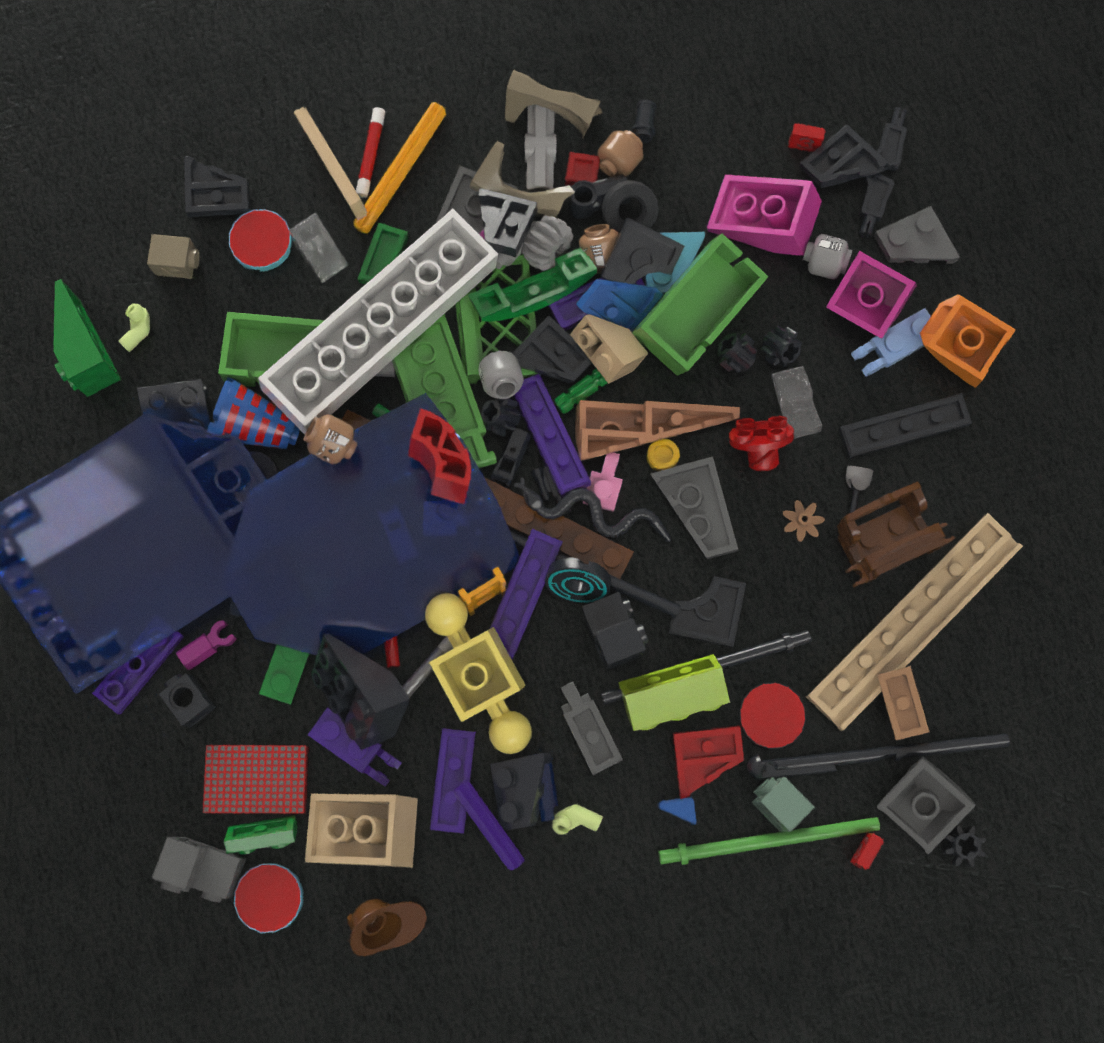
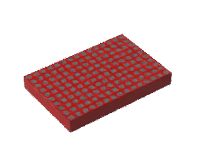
[203,745,308,814]

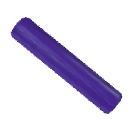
[454,781,524,870]

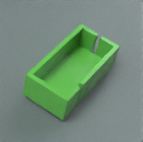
[632,233,768,376]
[218,312,324,387]

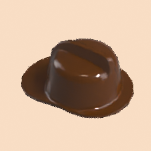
[347,899,427,956]

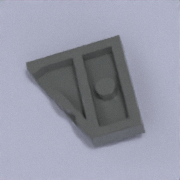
[874,206,960,263]

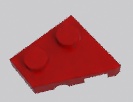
[672,726,744,799]

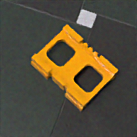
[458,567,506,616]

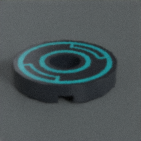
[545,557,611,604]

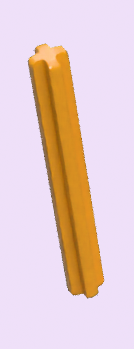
[353,102,446,234]

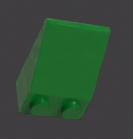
[54,279,121,397]

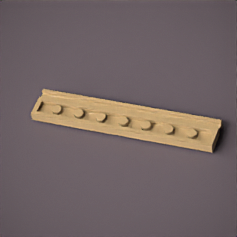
[807,513,1023,731]

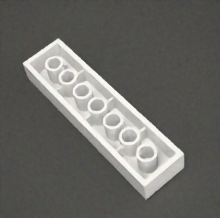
[258,209,498,434]

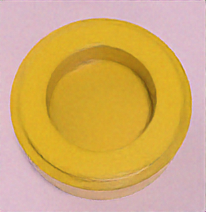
[647,439,680,471]

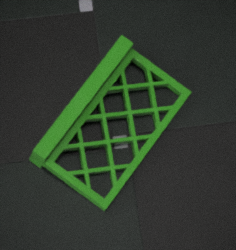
[455,255,541,384]

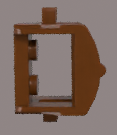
[837,482,955,587]

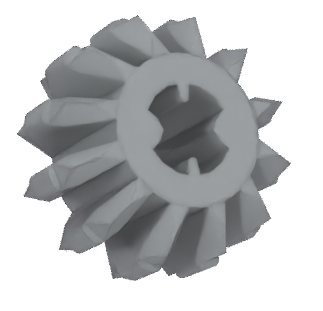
[522,215,573,271]

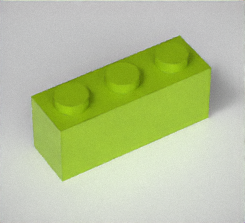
[619,654,730,731]

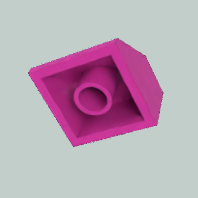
[826,251,917,339]

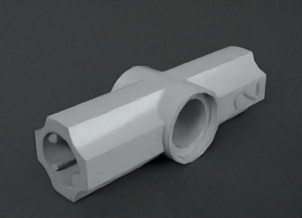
[525,104,556,193]

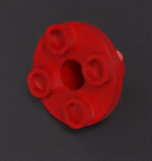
[729,416,794,471]

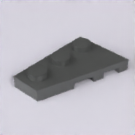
[651,456,739,559]

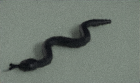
[514,478,671,542]

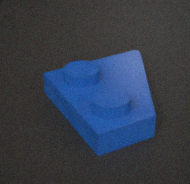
[576,279,663,332]

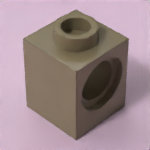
[147,234,200,279]

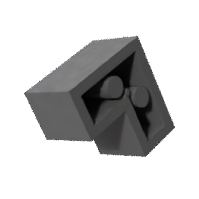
[152,837,246,903]

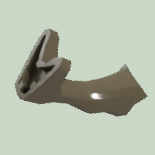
[505,70,603,138]
[469,141,574,218]

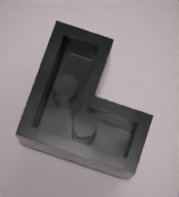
[581,592,649,671]

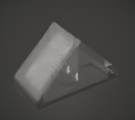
[289,213,348,282]

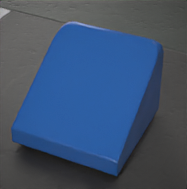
[657,798,696,824]

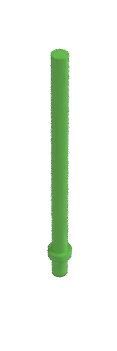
[659,817,880,865]

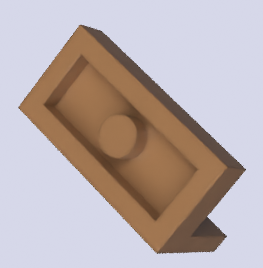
[877,667,929,740]

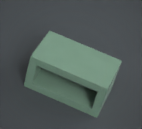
[752,777,815,832]

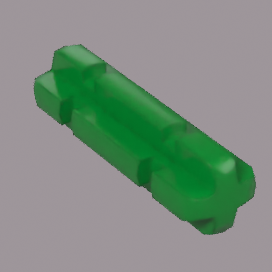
[555,368,608,414]

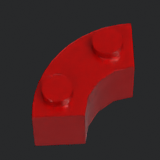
[408,409,471,504]

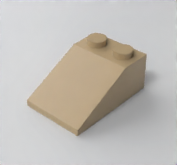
[305,794,418,868]

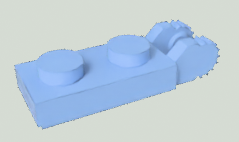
[851,308,931,376]

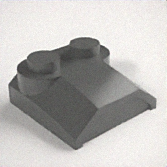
[877,756,975,854]

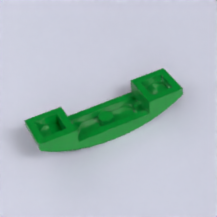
[468,248,597,321]

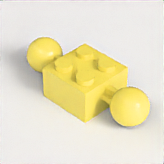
[425,593,532,754]

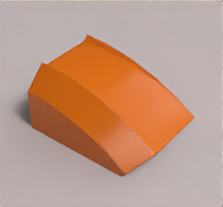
[920,295,1016,388]

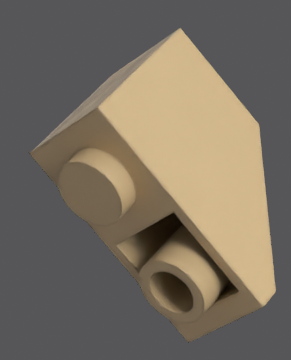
[570,314,648,384]

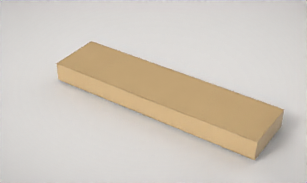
[294,107,367,220]

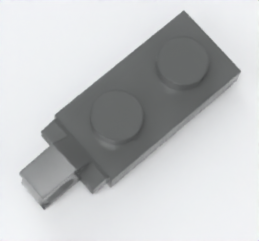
[561,682,623,775]

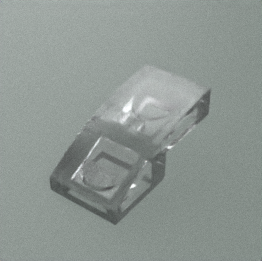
[772,366,822,439]

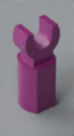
[176,620,237,670]

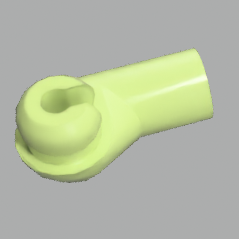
[118,304,150,352]
[552,804,603,835]

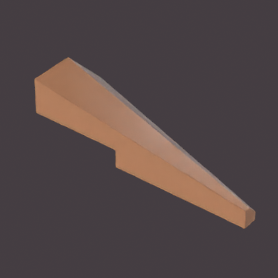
[575,400,740,460]

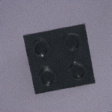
[137,379,214,451]

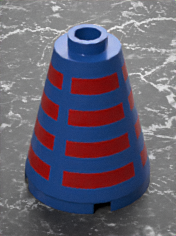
[206,377,300,449]

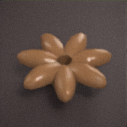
[783,500,825,542]

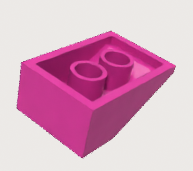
[707,175,822,256]

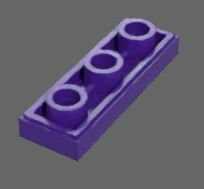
[92,616,184,715]

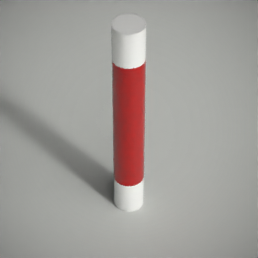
[356,108,385,198]

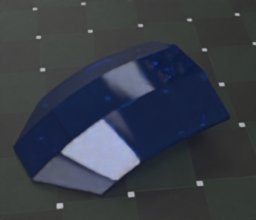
[222,393,520,655]
[0,413,274,694]

